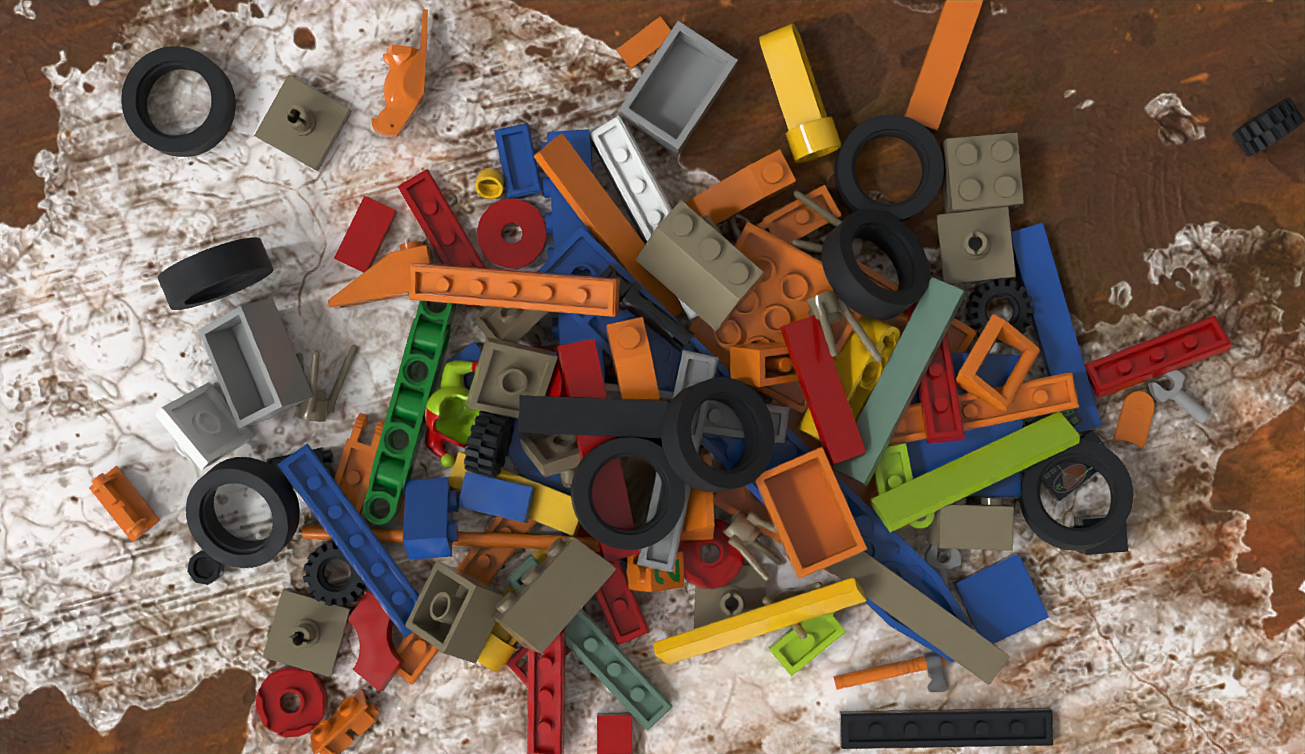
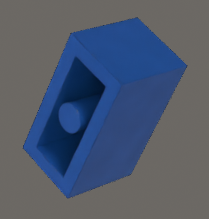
[403,477,459,560]

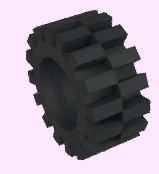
[1232,97,1305,157]
[965,279,1034,343]
[464,411,514,478]
[303,541,367,606]

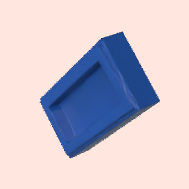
[494,123,543,199]
[458,472,536,523]

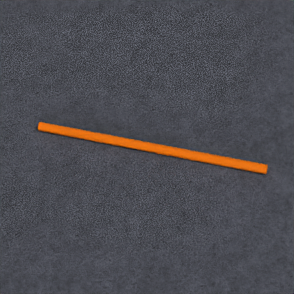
[302,525,640,552]

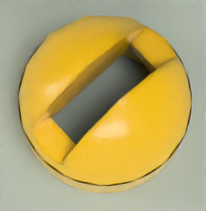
[475,168,504,199]

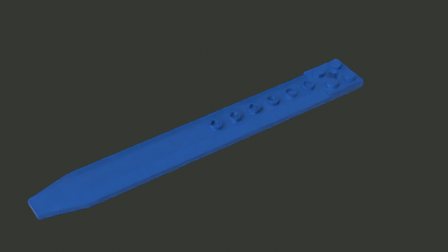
[537,226,973,662]

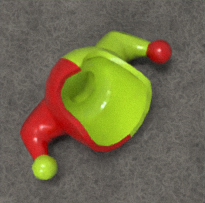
[425,360,480,468]

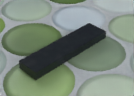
[518,395,668,438]

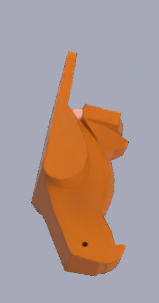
[371,9,428,138]

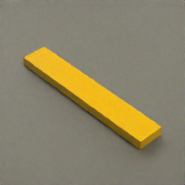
[653,577,867,665]

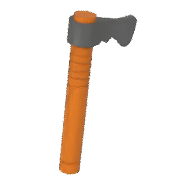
[833,651,948,692]

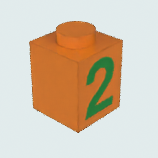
[627,551,684,592]

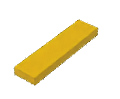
[449,452,580,536]

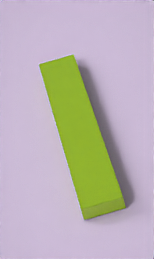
[871,411,1080,532]

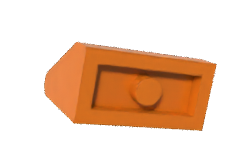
[956,314,1040,411]

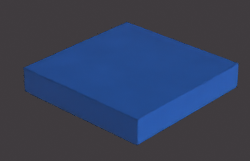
[953,553,1049,644]

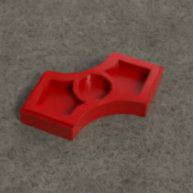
[347,591,404,691]

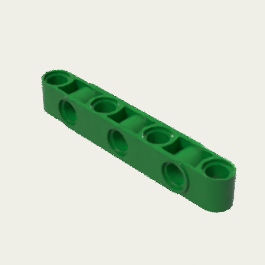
[363,301,456,525]

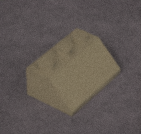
[636,200,765,332]
[493,537,616,654]

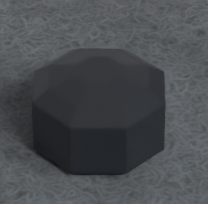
[187,550,225,585]

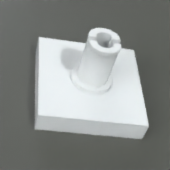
[155,382,254,470]

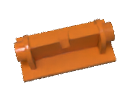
[89,466,161,543]
[310,689,381,754]

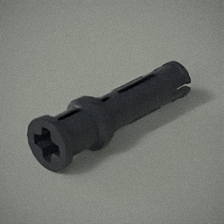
[600,262,694,352]

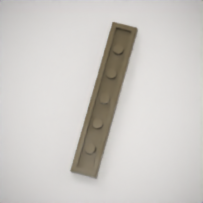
[826,551,1010,685]

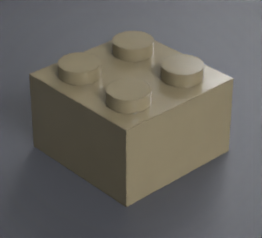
[939,133,1024,214]
[927,496,1014,551]
[405,561,504,664]

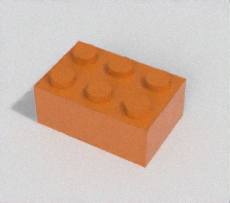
[755,447,867,579]

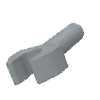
[1148,370,1211,424]
[924,544,961,588]

